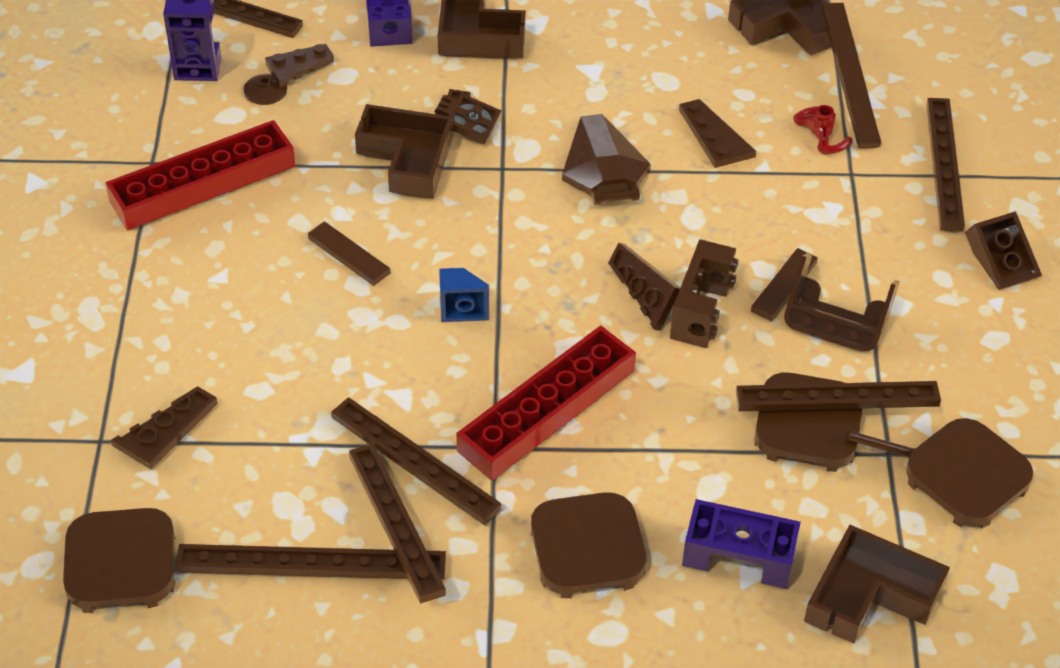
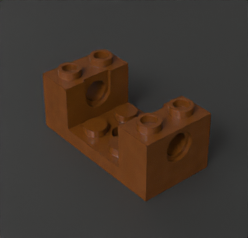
[670,239,739,348]

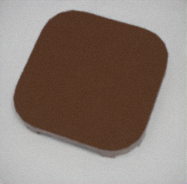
[754,372,862,472]
[906,418,1033,529]
[531,492,646,598]
[63,508,176,613]

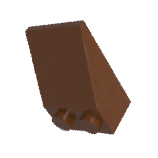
[965,211,1042,290]

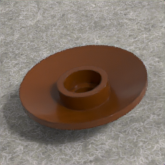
[244,74,287,105]

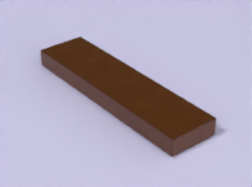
[308,221,390,286]
[751,248,818,321]

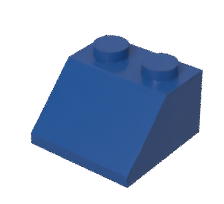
[439,268,489,322]

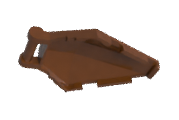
[562,114,651,205]

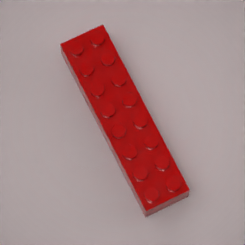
[105,120,296,231]
[456,325,636,481]

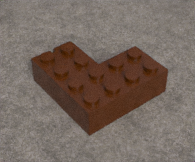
[437,0,526,58]
[728,0,831,55]
[355,104,454,198]
[804,524,950,644]

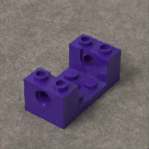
[163,0,222,81]
[366,0,413,47]
[682,499,801,589]

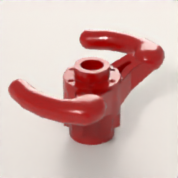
[793,105,853,154]

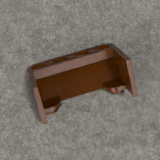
[784,253,900,351]

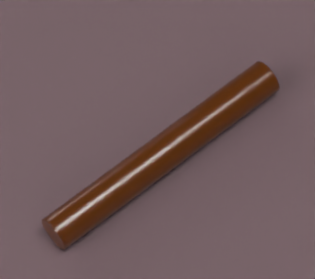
[845,430,914,457]

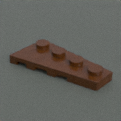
[679,99,756,168]
[608,242,680,331]
[111,386,218,469]

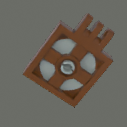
[434,93,502,145]

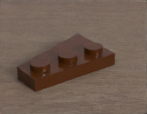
[265,43,334,87]

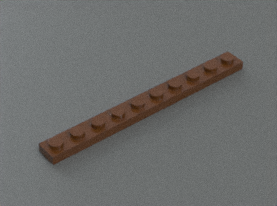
[175,544,446,579]

